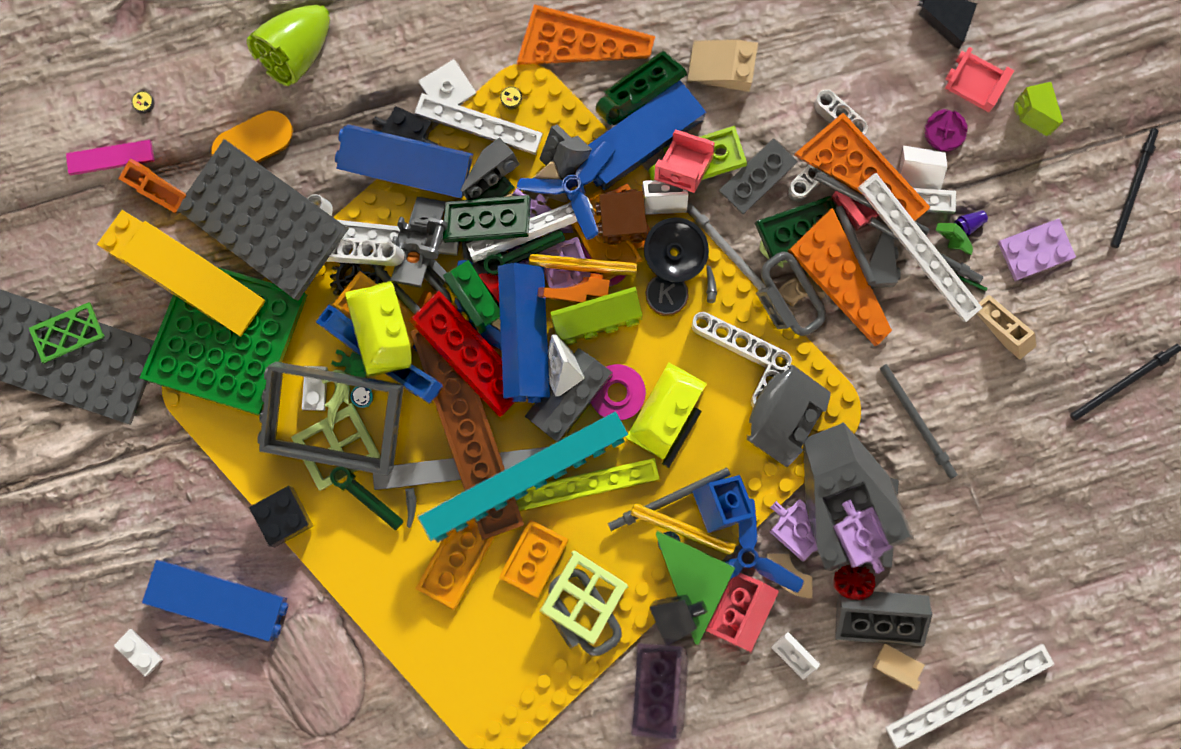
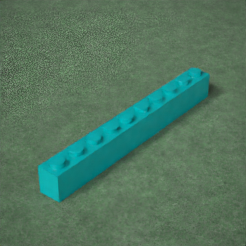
[418,411,628,543]

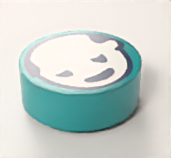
[351,386,374,408]

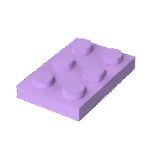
[998,218,1076,281]

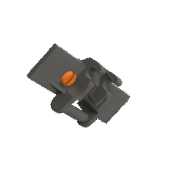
[391,197,448,288]

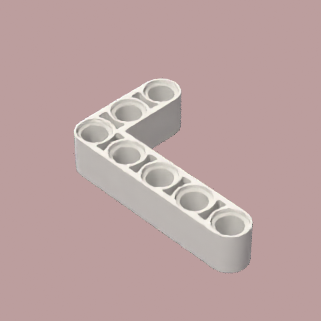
[788,90,868,202]
[307,194,404,266]
[692,312,792,408]

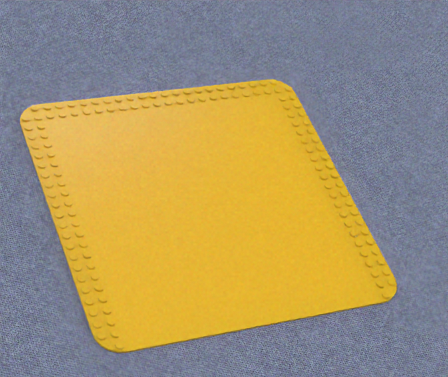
[162,64,861,749]

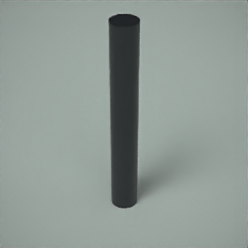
[662,407,702,468]

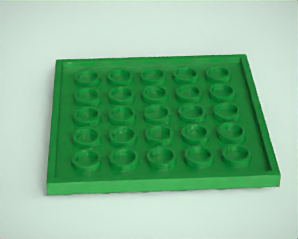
[140,267,308,416]

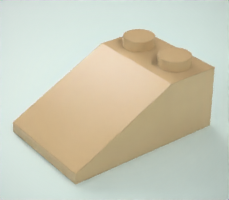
[687,40,758,92]

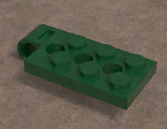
[595,50,687,125]

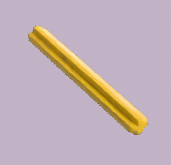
[529,254,637,276]
[631,504,735,555]

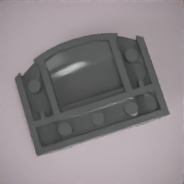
[747,365,831,467]

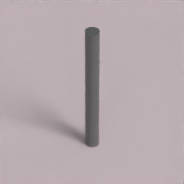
[835,206,876,285]

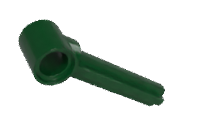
[484,230,565,276]
[330,467,403,530]

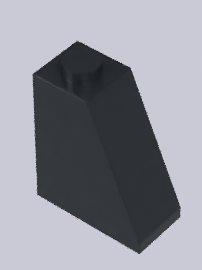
[917,0,977,49]

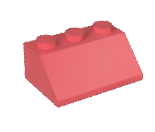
[705,573,779,652]

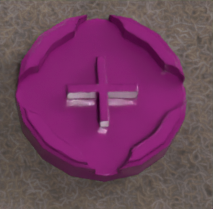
[924,109,968,152]

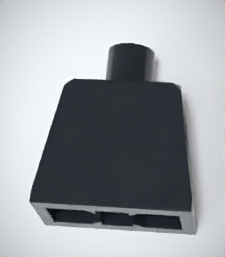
[649,595,707,646]

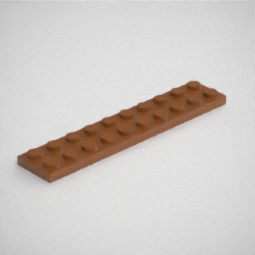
[410,329,524,540]

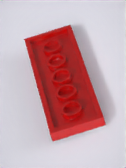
[408,291,515,417]

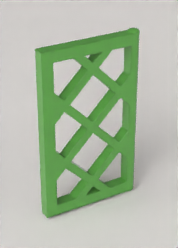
[29,302,105,364]

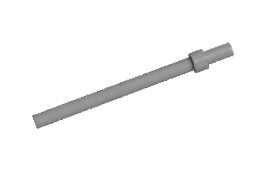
[687,203,766,290]

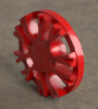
[833,563,876,600]

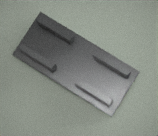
[719,138,798,215]

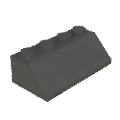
[525,348,613,442]
[835,590,932,646]

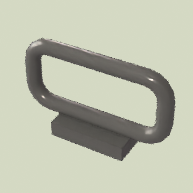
[374,250,452,314]
[756,252,826,336]
[549,568,622,656]

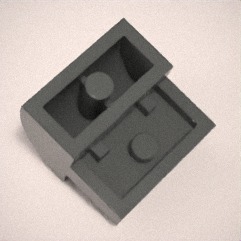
[540,125,592,181]

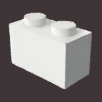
[642,180,688,214]

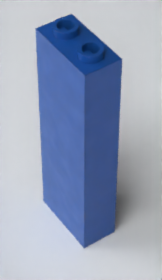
[588,80,706,191]
[335,125,473,198]
[498,263,550,403]
[142,560,289,641]

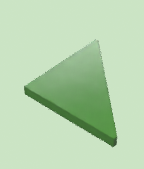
[656,531,735,645]

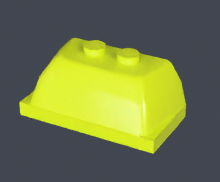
[345,281,411,377]
[626,362,707,460]

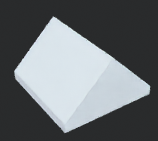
[899,146,947,190]
[548,334,585,396]

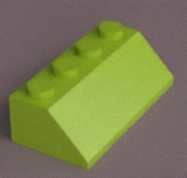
[550,287,643,346]

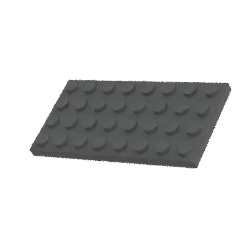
[177,139,349,301]
[0,289,154,425]

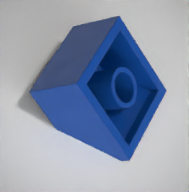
[692,475,756,533]

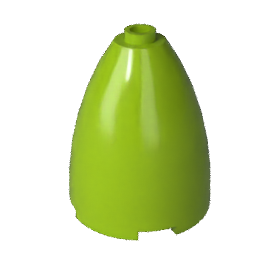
[246,5,330,86]

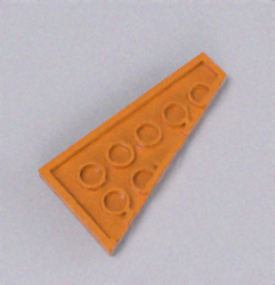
[517,4,655,65]
[794,113,931,221]
[788,208,892,346]

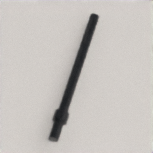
[1111,128,1159,248]
[1070,343,1181,421]

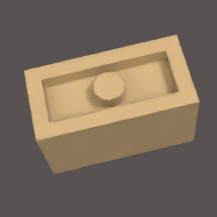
[873,643,925,690]

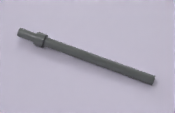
[814,172,929,235]
[868,216,983,283]
[879,364,958,479]
[607,467,731,531]

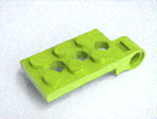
[648,126,747,180]

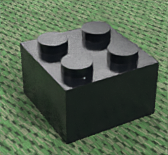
[249,486,314,548]

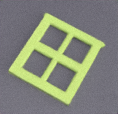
[291,403,381,491]
[540,551,628,645]

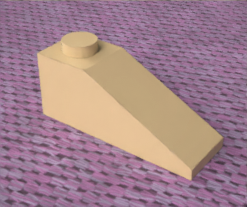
[976,295,1037,359]

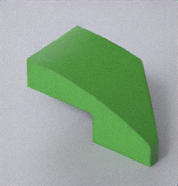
[936,223,973,255]

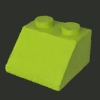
[1014,82,1063,136]

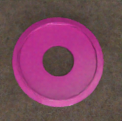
[591,364,646,420]

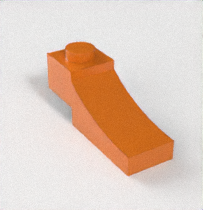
[118,158,186,214]
[537,273,610,303]

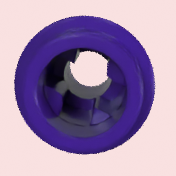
[954,210,988,236]

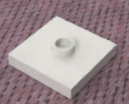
[419,59,477,106]

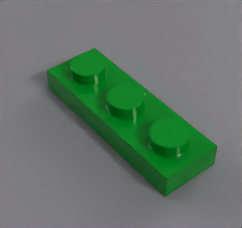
[450,260,500,327]

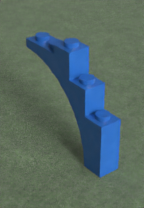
[316,305,443,403]

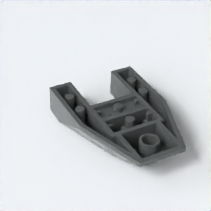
[803,423,914,571]

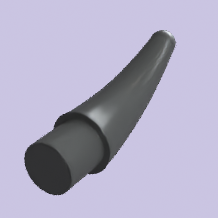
[706,266,717,303]
[405,488,417,528]

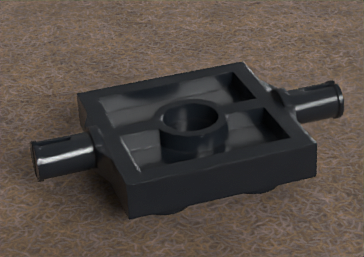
[372,106,438,145]

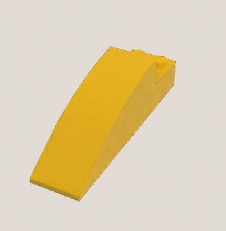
[97,210,266,337]

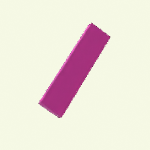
[66,139,155,175]

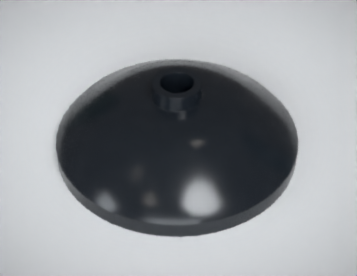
[644,217,709,282]

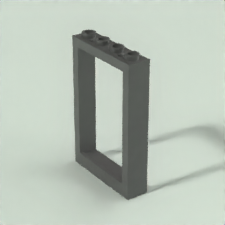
[257,362,404,475]

